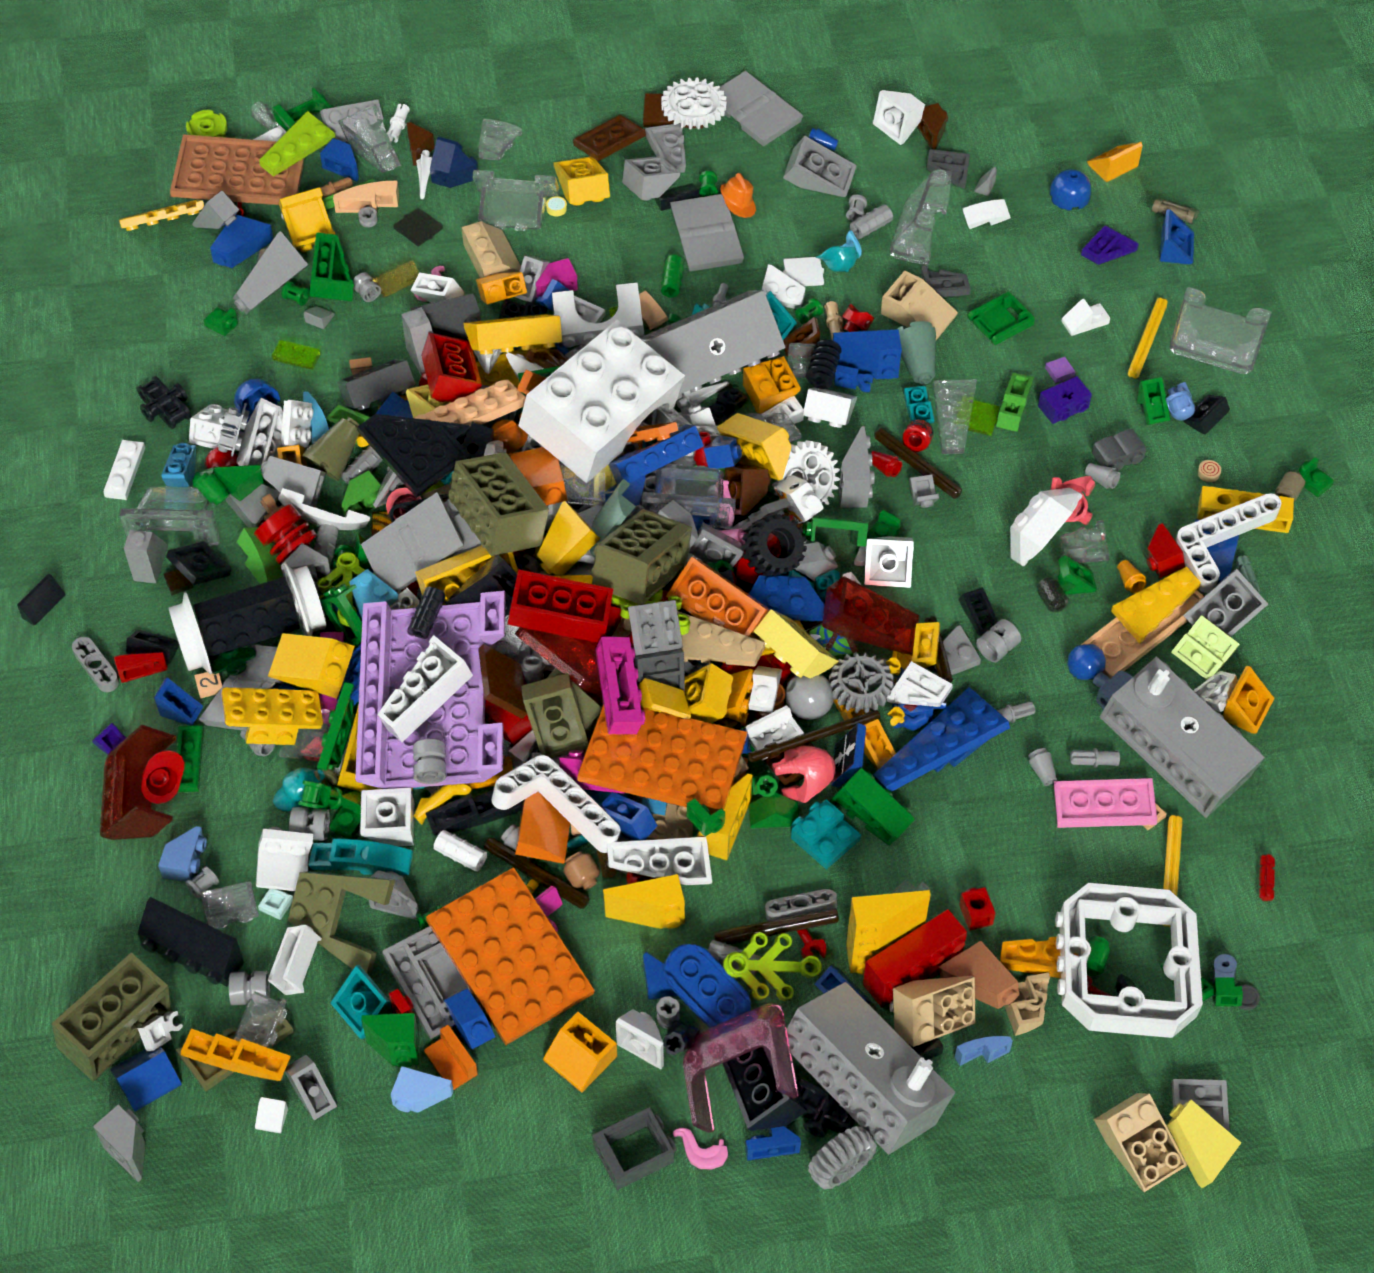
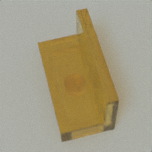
[372,260,419,298]

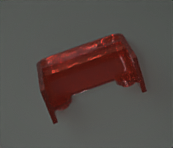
[515,627,621,695]
[100,725,177,840]

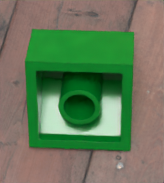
[361,1013,419,1068]

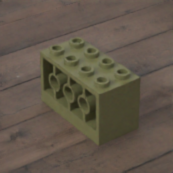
[448,452,549,556]
[591,509,692,605]
[52,952,171,1082]

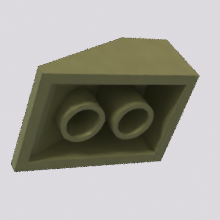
[521,673,589,759]

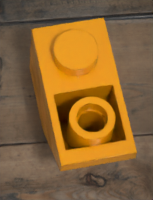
[476,272,527,304]

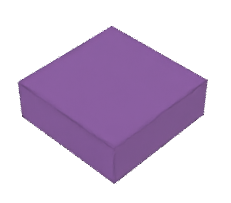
[1045,357,1075,383]

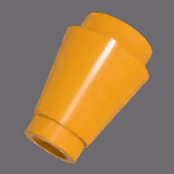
[1117,560,1146,593]

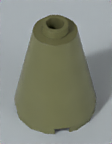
[302,417,360,481]

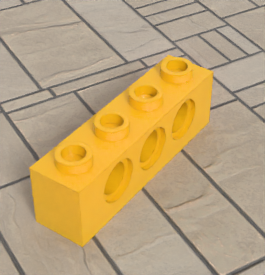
[1197,486,1294,533]

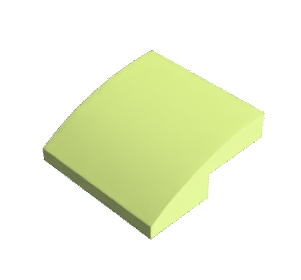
[1171,615,1240,680]

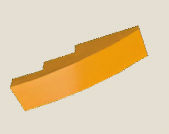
[834,699,896,771]
[181,1028,291,1081]

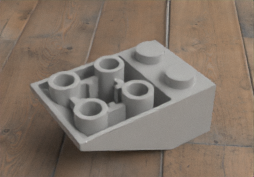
[838,426,874,508]

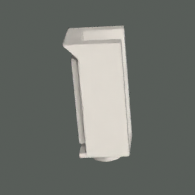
[268,925,322,995]

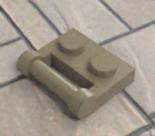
[1152,198,1199,224]

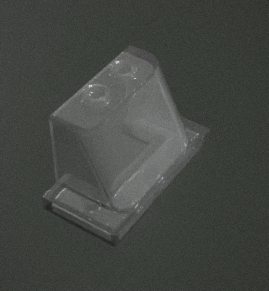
[473,170,560,231]
[642,464,736,529]
[120,486,220,545]

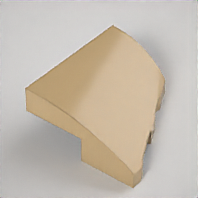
[1004,972,1050,1036]

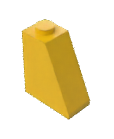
[537,501,601,575]

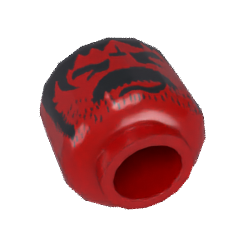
[903,419,933,452]

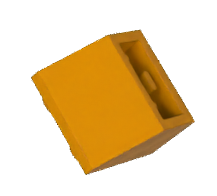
[743,356,801,414]
[725,669,755,729]
[543,1012,617,1093]

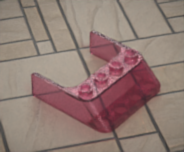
[683,1002,798,1133]

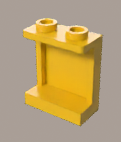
[279,187,336,252]

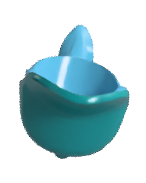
[816,230,862,272]

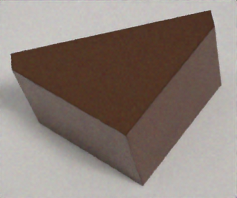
[406,122,435,166]
[783,317,820,358]

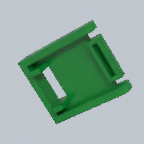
[968,291,1035,345]

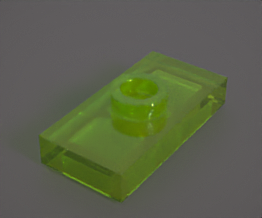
[272,340,321,370]

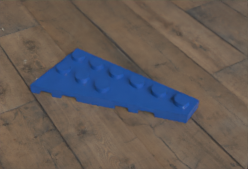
[873,687,1010,792]

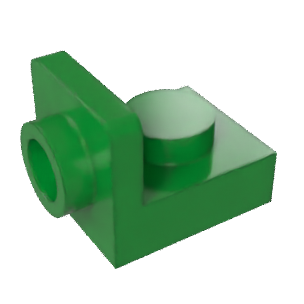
[203,307,238,336]
[1299,457,1334,497]
[867,510,901,538]
[686,798,725,837]

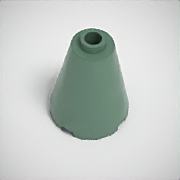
[897,321,936,385]

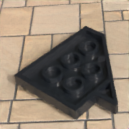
[357,414,471,498]

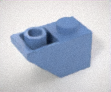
[158,826,207,882]

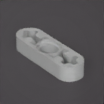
[72,637,119,692]
[765,889,837,921]

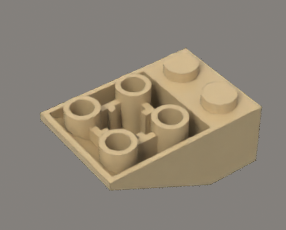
[881,271,958,340]
[893,976,976,1047]
[1094,1094,1187,1192]

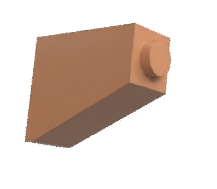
[939,941,1019,1009]

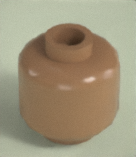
[563,851,600,890]

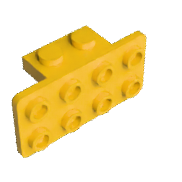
[221,687,323,745]

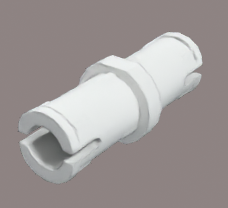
[386,104,410,143]

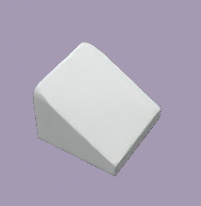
[255,1097,288,1134]

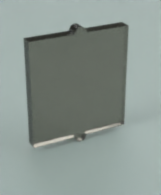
[393,208,443,247]

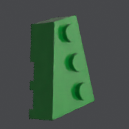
[310,232,354,301]
[829,767,915,846]

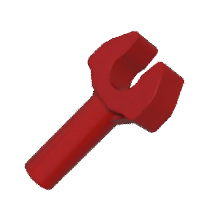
[797,929,826,959]

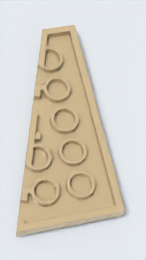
[612,600,765,666]

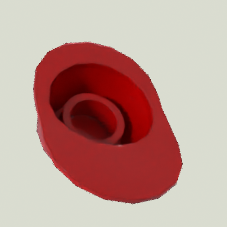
[141,750,185,804]

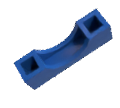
[608,424,704,484]

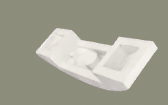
[278,488,370,530]

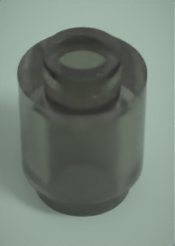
[1037,577,1069,612]

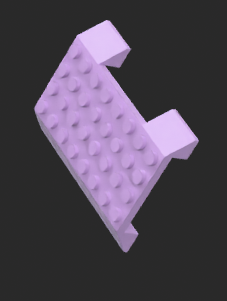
[355,591,505,789]

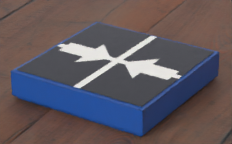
[831,723,866,788]

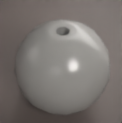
[785,674,834,720]

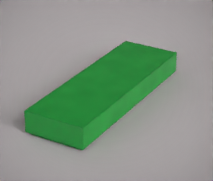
[176,725,204,792]

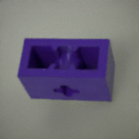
[1038,376,1092,424]

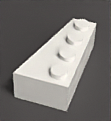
[377,635,473,742]

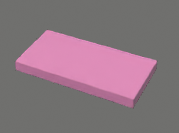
[1054,778,1157,828]

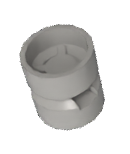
[976,619,1021,663]
[413,739,446,784]
[289,807,330,841]
[229,970,270,1006]

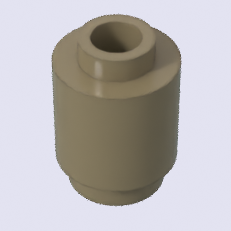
[1275,472,1305,502]

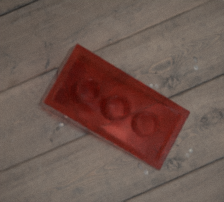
[822,576,919,656]

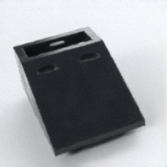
[444,555,517,617]

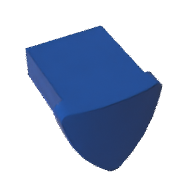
[535,279,570,312]

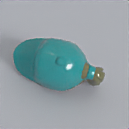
[273,768,339,812]

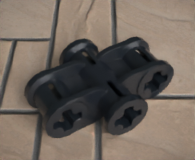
[136,376,191,429]
[796,1079,858,1138]

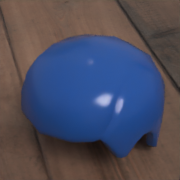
[1067,644,1106,680]

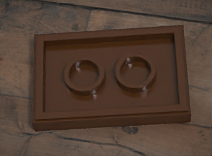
[643,93,703,128]
[573,115,646,161]
[478,644,527,719]

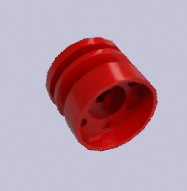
[254,504,317,565]

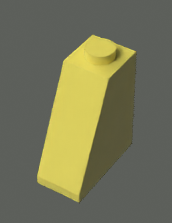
[1167,1100,1241,1188]

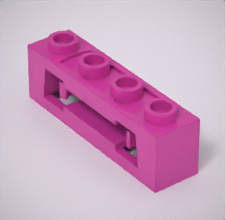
[595,637,645,734]

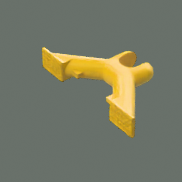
[414,784,472,825]

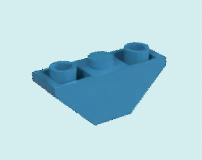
[161,443,196,489]

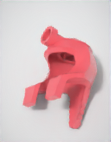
[1051,476,1095,526]
[772,746,836,803]

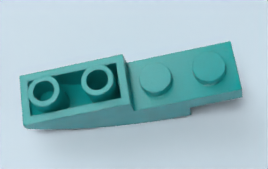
[309,839,413,875]

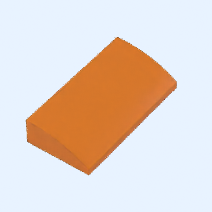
[666,557,770,638]
[515,791,570,864]

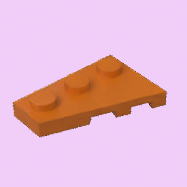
[627,422,678,443]

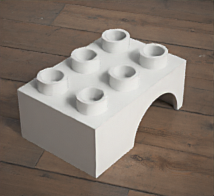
[519,320,685,483]

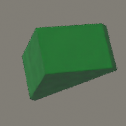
[215,465,264,501]
[749,792,799,828]

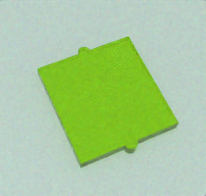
[954,397,1000,436]

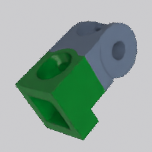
[1213,954,1243,1006]

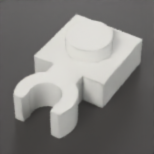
[137,1011,183,1051]

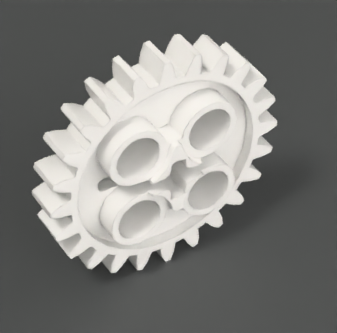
[661,77,726,129]
[772,440,840,505]

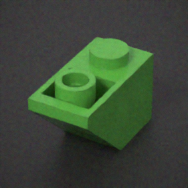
[342,470,381,517]

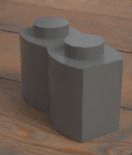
[1092,429,1146,471]

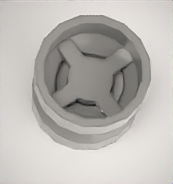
[353,272,381,302]

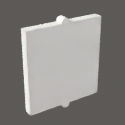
[783,257,824,286]

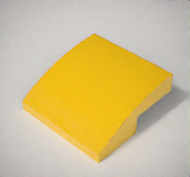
[892,622,940,670]

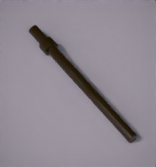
[748,710,880,762]

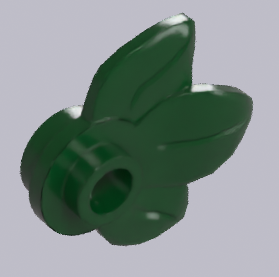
[211,647,256,676]

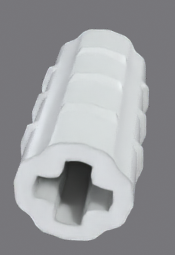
[434,830,487,872]

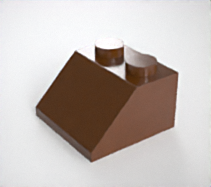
[725,465,770,515]

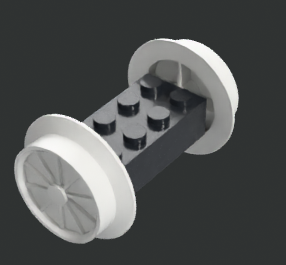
[168,562,326,674]

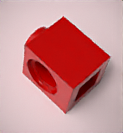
[959,887,996,931]

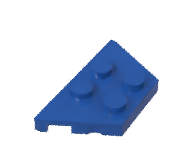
[749,575,831,621]

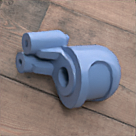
[1166,382,1195,421]

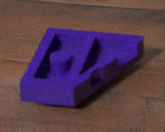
[1081,226,1139,265]

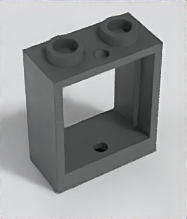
[592,1107,677,1190]

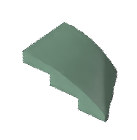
[590,479,636,557]

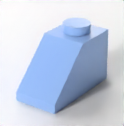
[391,1067,454,1112]

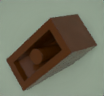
[917,103,948,150]

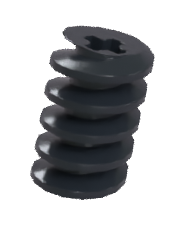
[806,340,842,389]

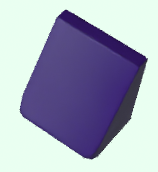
[92,723,129,757]

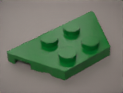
[317,682,354,771]

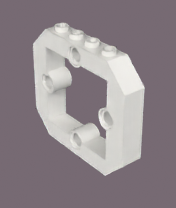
[1055,883,1203,1038]

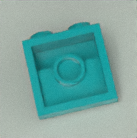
[791,799,861,870]

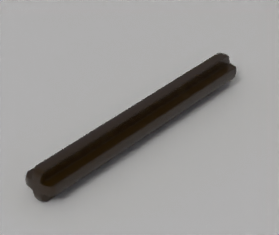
[875,428,962,499]
[484,837,590,909]
[714,908,839,944]

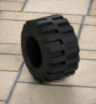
[741,514,807,576]

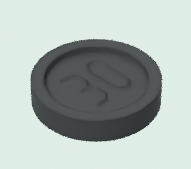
[1238,985,1260,1010]

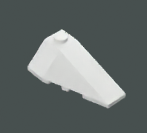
[607,837,712,885]

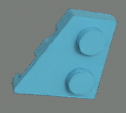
[349,569,399,621]

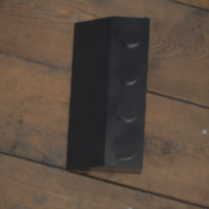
[138,897,244,987]
[717,1019,807,1131]

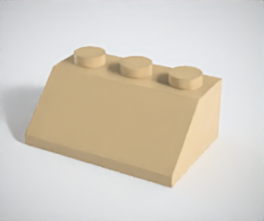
[461,221,521,278]

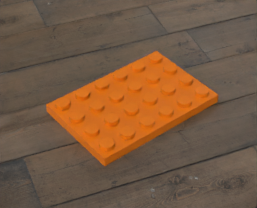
[578,701,747,814]
[426,867,595,1046]

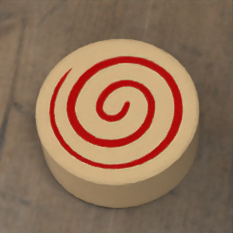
[1198,460,1221,482]

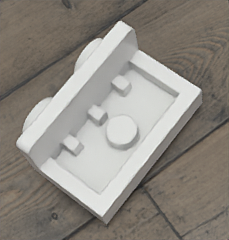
[746,705,804,760]

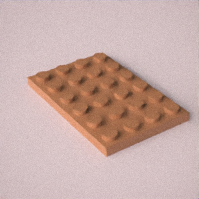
[170,135,305,205]

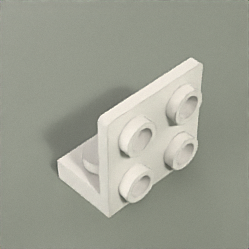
[281,400,313,448]
[189,404,238,449]
[256,829,313,891]

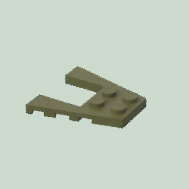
[288,871,395,977]

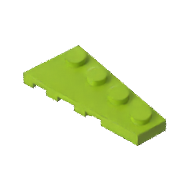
[259,111,335,177]

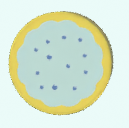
[546,196,567,217]

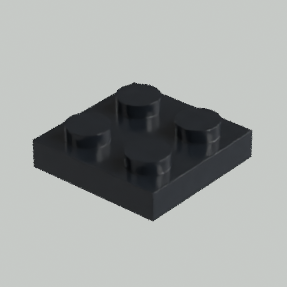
[166,541,232,585]

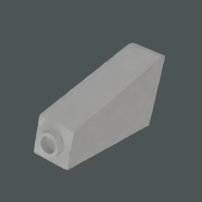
[233,231,308,315]

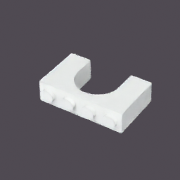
[552,283,644,348]

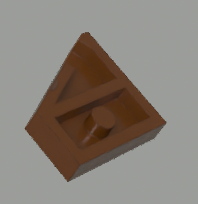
[526,349,568,369]

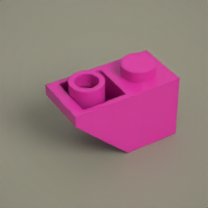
[535,258,578,299]

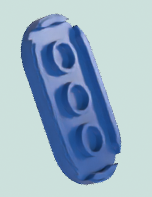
[663,944,751,1034]

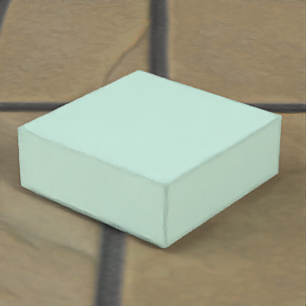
[258,889,293,920]

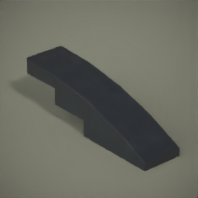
[426,789,523,836]

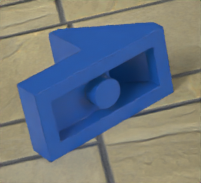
[745,1126,801,1161]

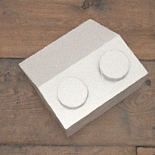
[803,387,857,428]
[360,788,415,846]

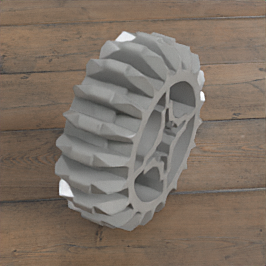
[829,652,894,714]
[808,1126,877,1189]

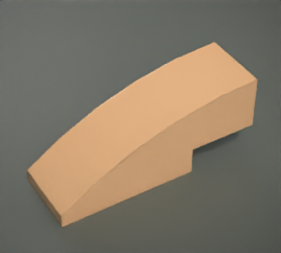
[333,181,399,213]

